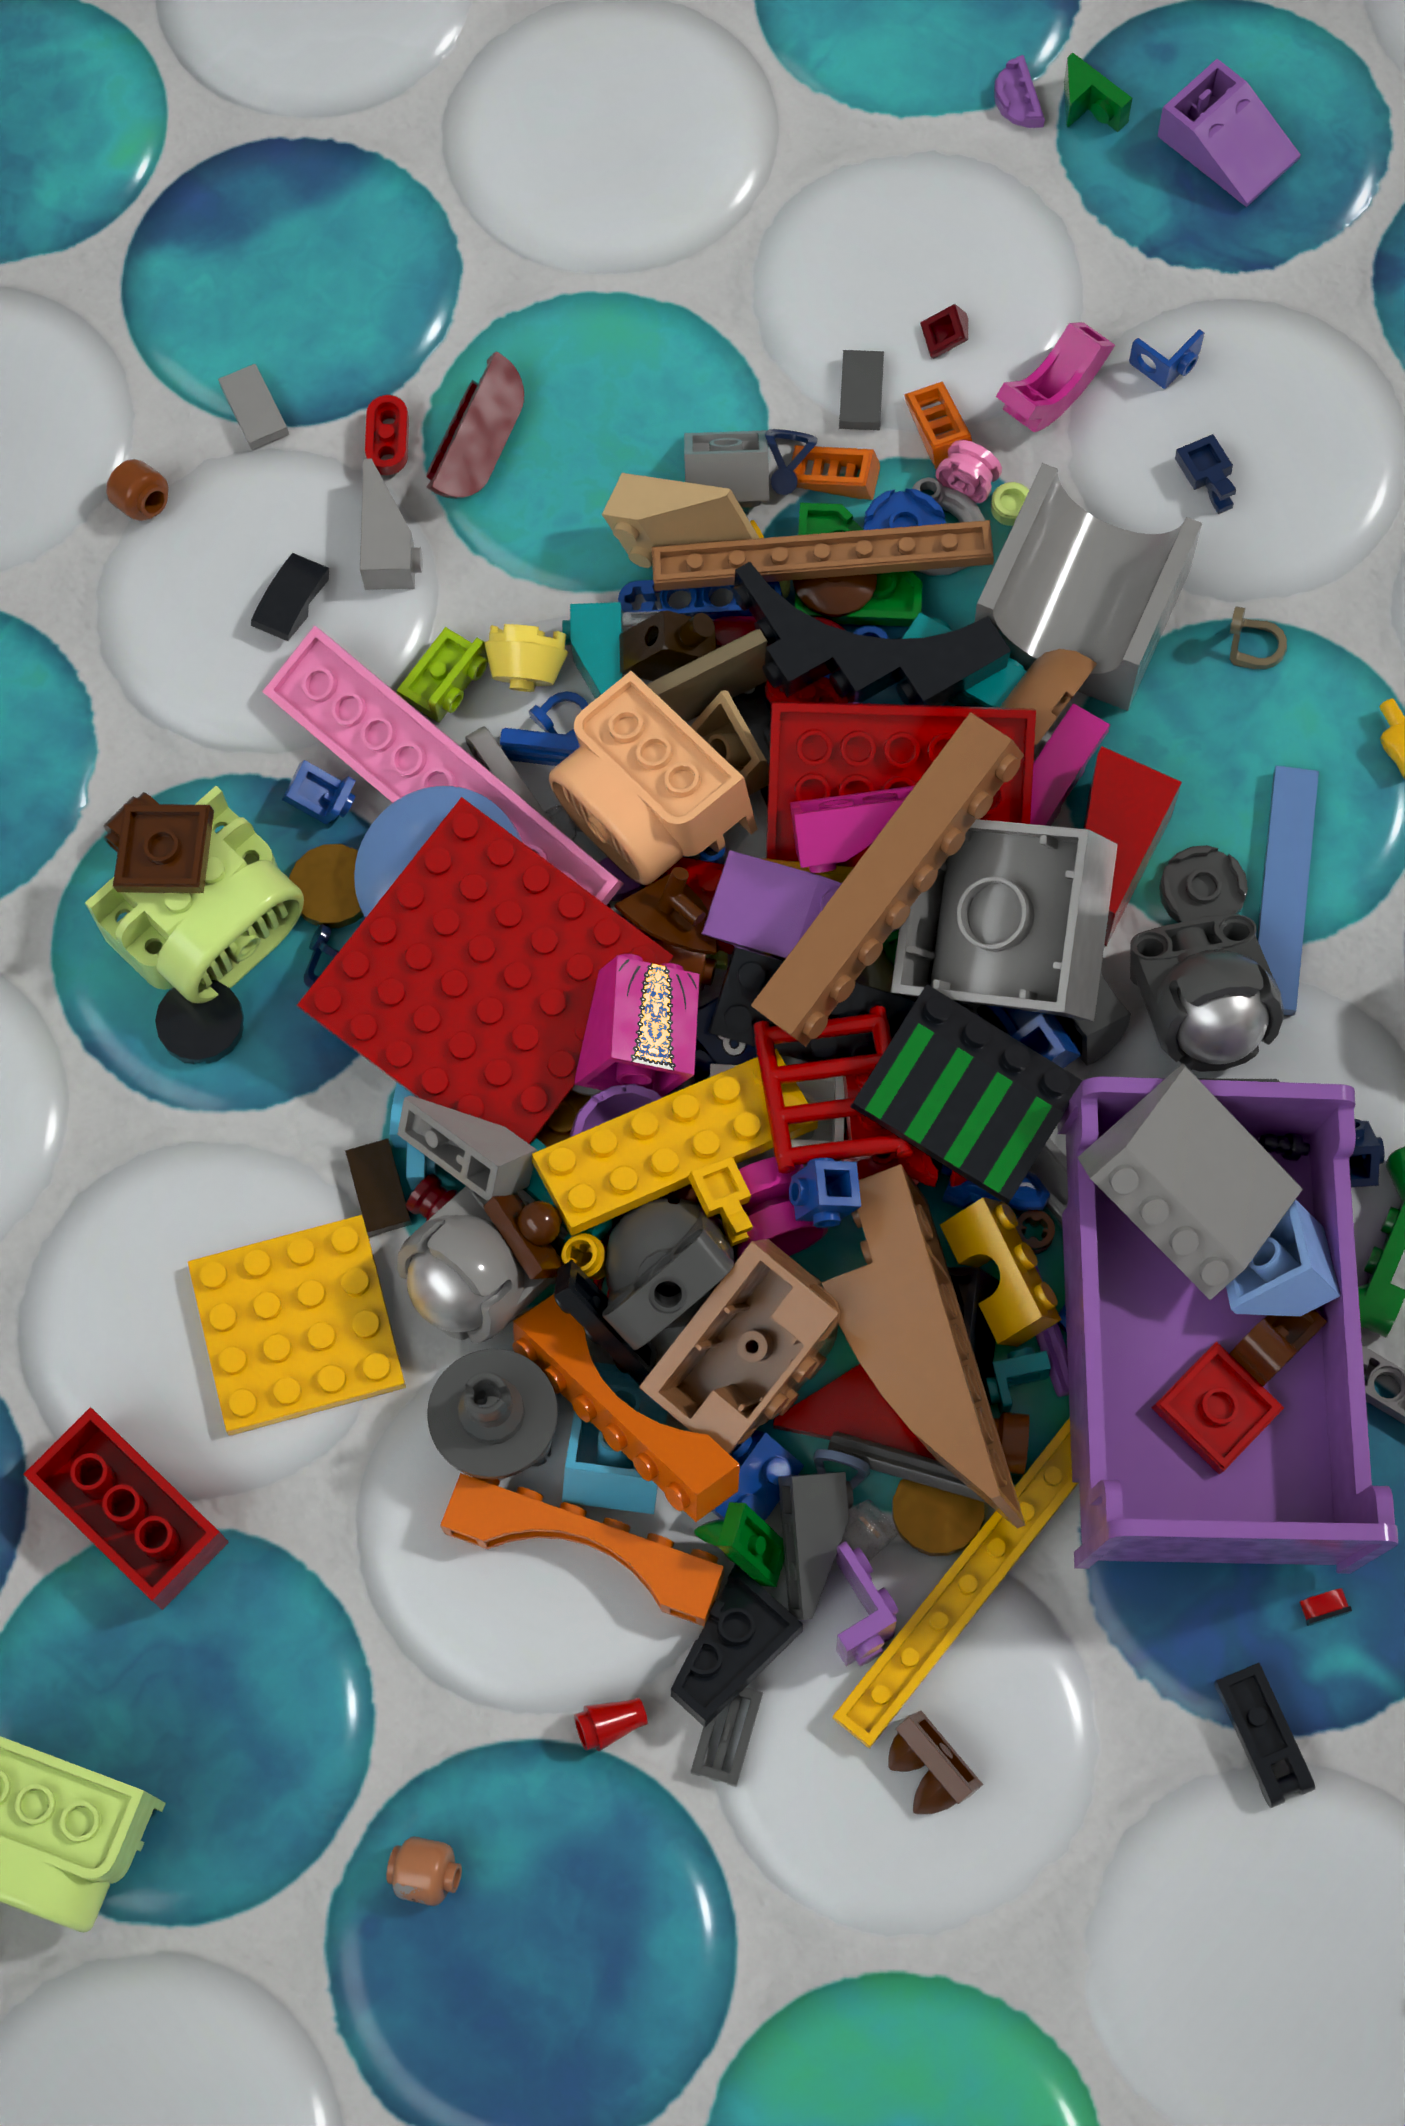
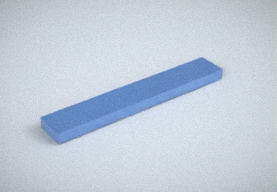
[1257,765,1319,1016]

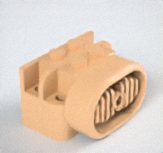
[549,671,758,885]

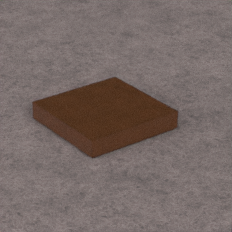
[113,804,214,893]

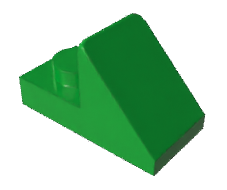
[1064,53,1133,132]

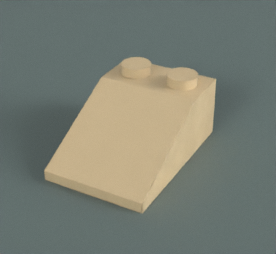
[602,473,759,568]

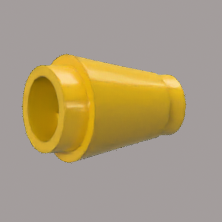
[561,1233,606,1280]

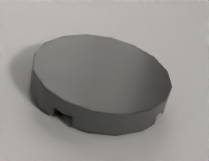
[1159,845,1248,923]

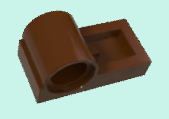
[1229,1309,1327,1387]

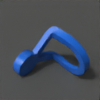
[528,691,588,736]

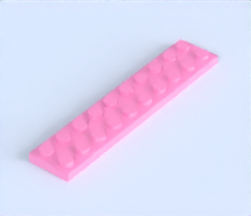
[262,626,624,905]

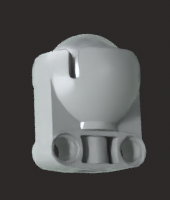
[397,1186,569,1343]

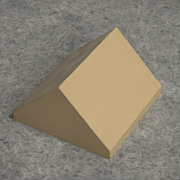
[690,690,769,795]

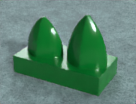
[694,1502,784,1587]

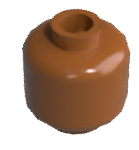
[106,459,169,521]

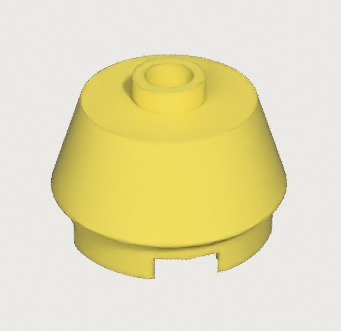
[484,624,568,692]

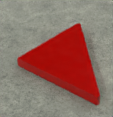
[773,1364,936,1460]

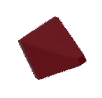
[920,304,968,359]

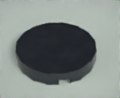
[155,979,244,1064]

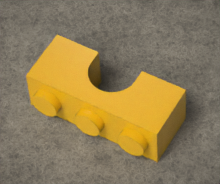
[940,1197,1061,1347]

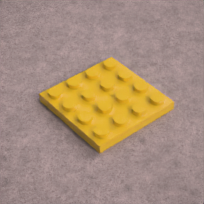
[187,1215,406,1436]

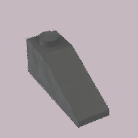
[778,1472,853,1620]

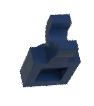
[1175,434,1236,514]

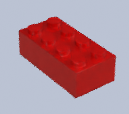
[23,1407,229,1610]

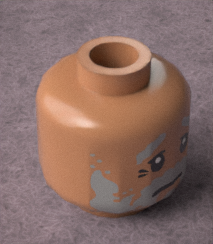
[386,1836,462,1906]

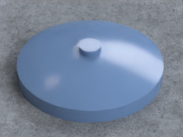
[354,786,523,918]

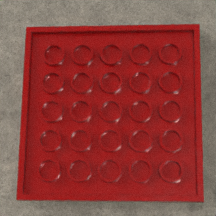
[297,797,673,1144]

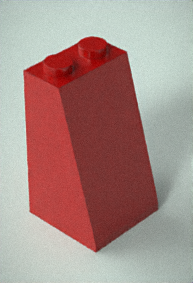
[1083,746,1182,946]

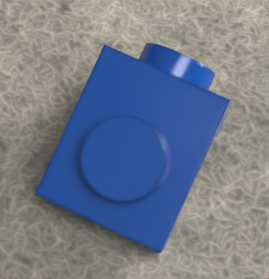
[282,760,356,825]

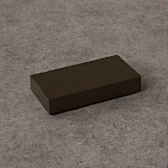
[345,1139,412,1237]

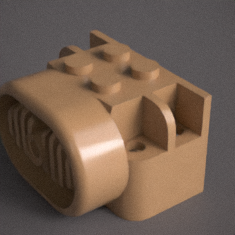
[639,1239,841,1455]

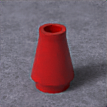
[574,1697,648,1752]

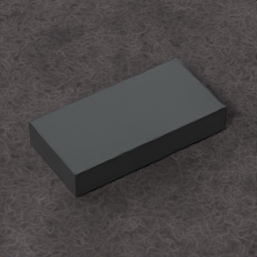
[839,350,884,430]

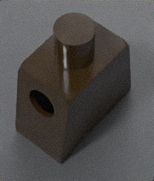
[619,610,716,681]

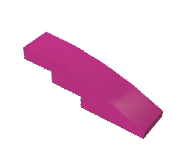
[1030,703,1110,826]

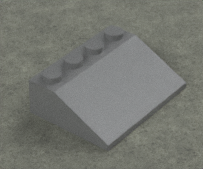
[1077,1063,1303,1300]

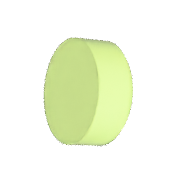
[991,482,1029,526]

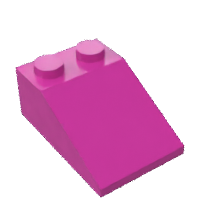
[790,786,915,873]

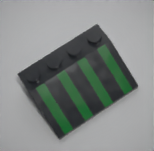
[850,984,1083,1205]

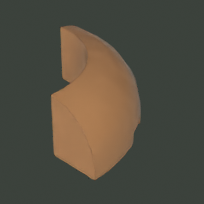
[1000,649,1097,746]

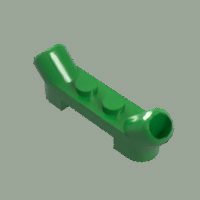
[1358,1146,1405,1338]

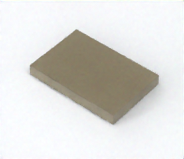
[646,629,767,722]

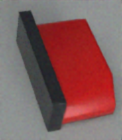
[1299,1588,1352,1626]

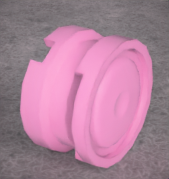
[935,440,1002,504]

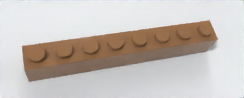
[751,712,1024,1047]

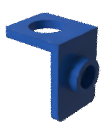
[1129,329,1205,389]

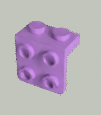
[836,1541,899,1667]

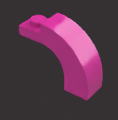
[995,322,1115,432]

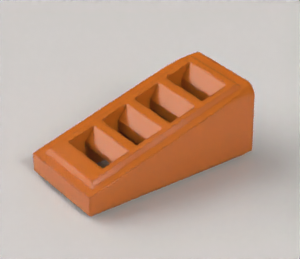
[904,381,972,469]
[792,445,880,500]

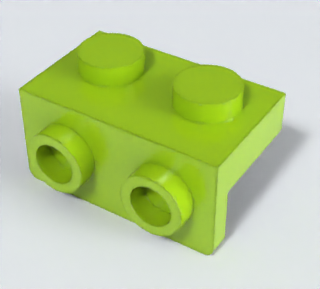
[396,627,488,723]

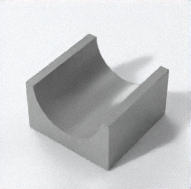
[975,463,1202,711]
[891,819,1118,1021]

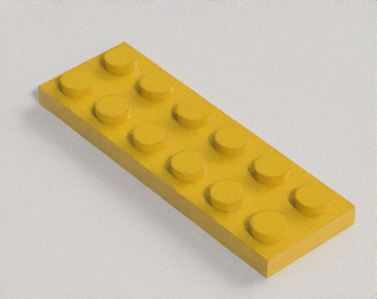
[532,1049,818,1236]

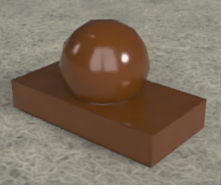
[483,1195,564,1280]

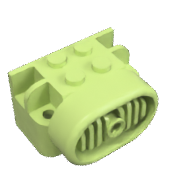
[85,786,304,1003]
[0,1736,166,1933]

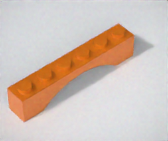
[512,1294,740,1522]
[440,1473,725,1627]

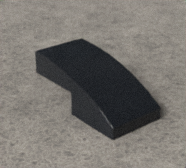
[251,553,329,641]

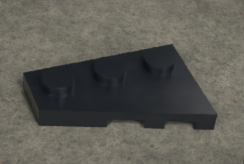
[671,1563,803,1727]

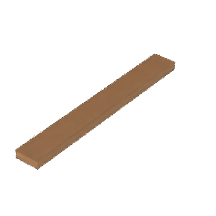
[652,520,994,591]

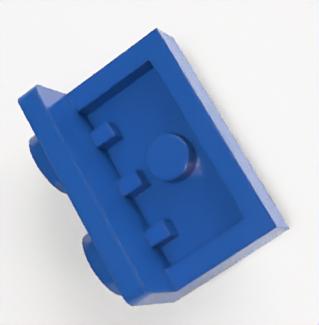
[712,1430,804,1521]

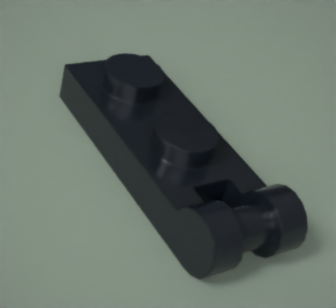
[1214,1663,1315,1808]

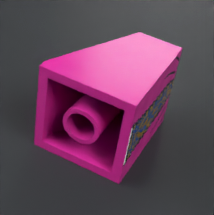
[575,954,700,1097]

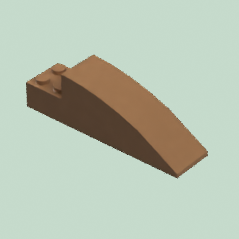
[822,1164,1026,1528]

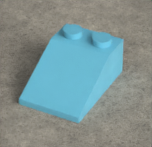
[562,1362,668,1514]

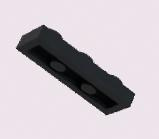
[554,1260,657,1386]

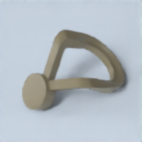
[1230,606,1287,669]

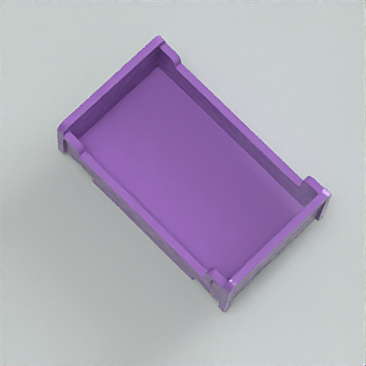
[1057,1076,1399,1574]

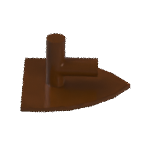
[614,867,717,955]

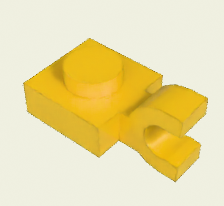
[688,1156,753,1247]

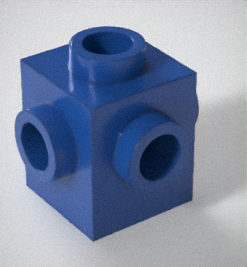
[789,1158,861,1228]

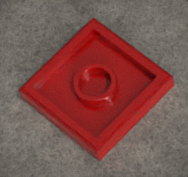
[1151,1341,1284,1475]

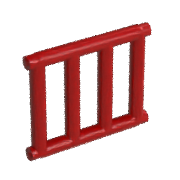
[753,1006,913,1174]

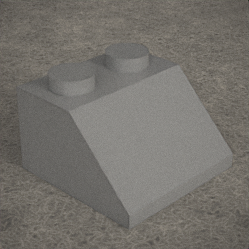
[684,430,769,507]

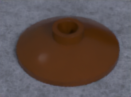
[793,574,877,617]

